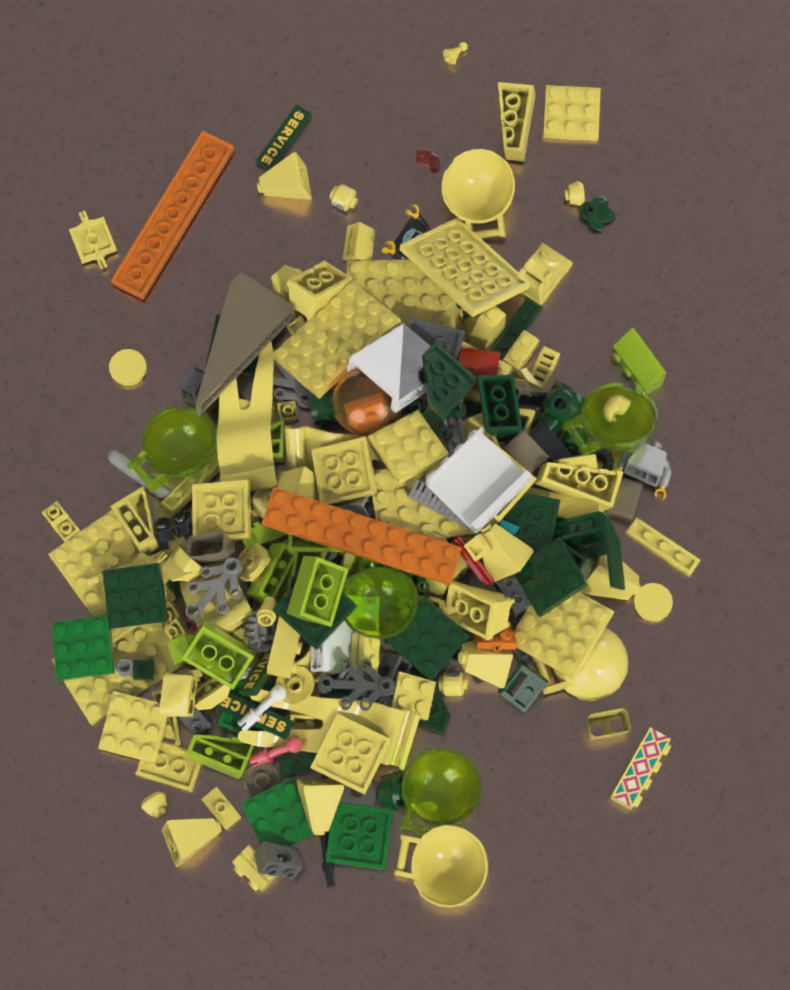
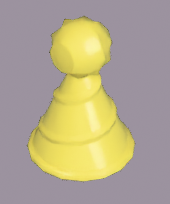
[443,42,468,65]

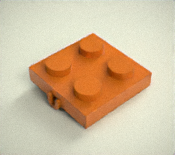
[473,622,517,652]

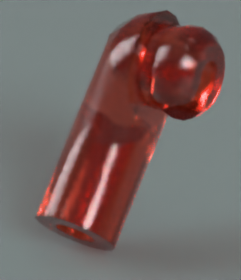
[416,150,441,168]

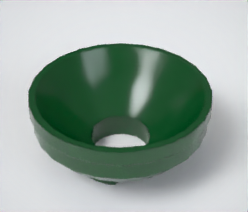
[544,387,579,422]

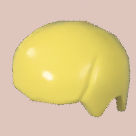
[603,395,631,423]

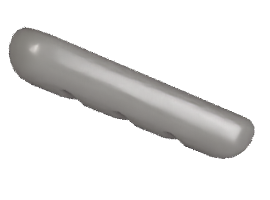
[107,449,172,499]

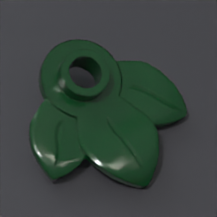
[580,196,616,231]

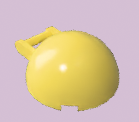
[442,149,515,238]
[532,627,628,701]
[393,825,489,908]

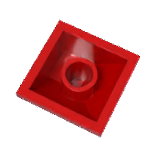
[458,348,500,388]

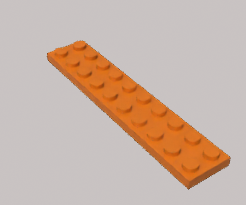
[110,130,235,300]
[261,487,462,586]

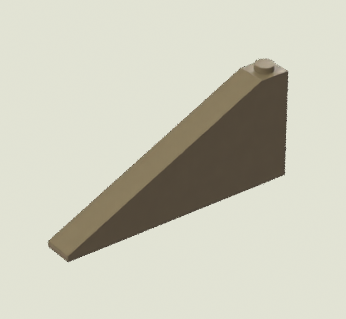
[195,272,295,416]

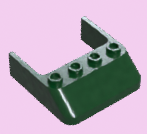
[553,511,625,590]

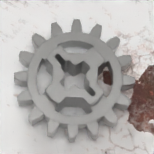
[245,609,279,652]

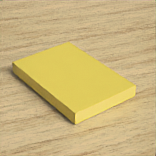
[135,741,202,793]

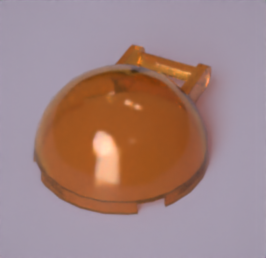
[331,368,407,438]

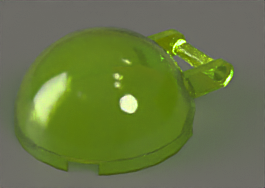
[562,383,658,456]
[127,406,217,492]
[342,557,418,640]
[399,748,481,836]

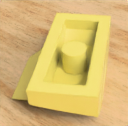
[271,265,302,302]
[162,545,202,583]
[194,678,230,710]

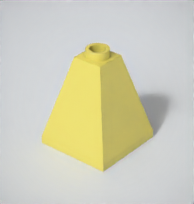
[257,152,312,200]
[480,523,534,582]
[296,778,344,835]
[161,818,222,867]

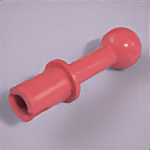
[249,737,302,767]

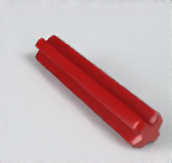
[452,536,494,587]

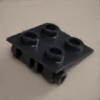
[153,510,193,544]

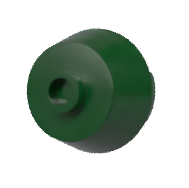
[377,771,412,811]

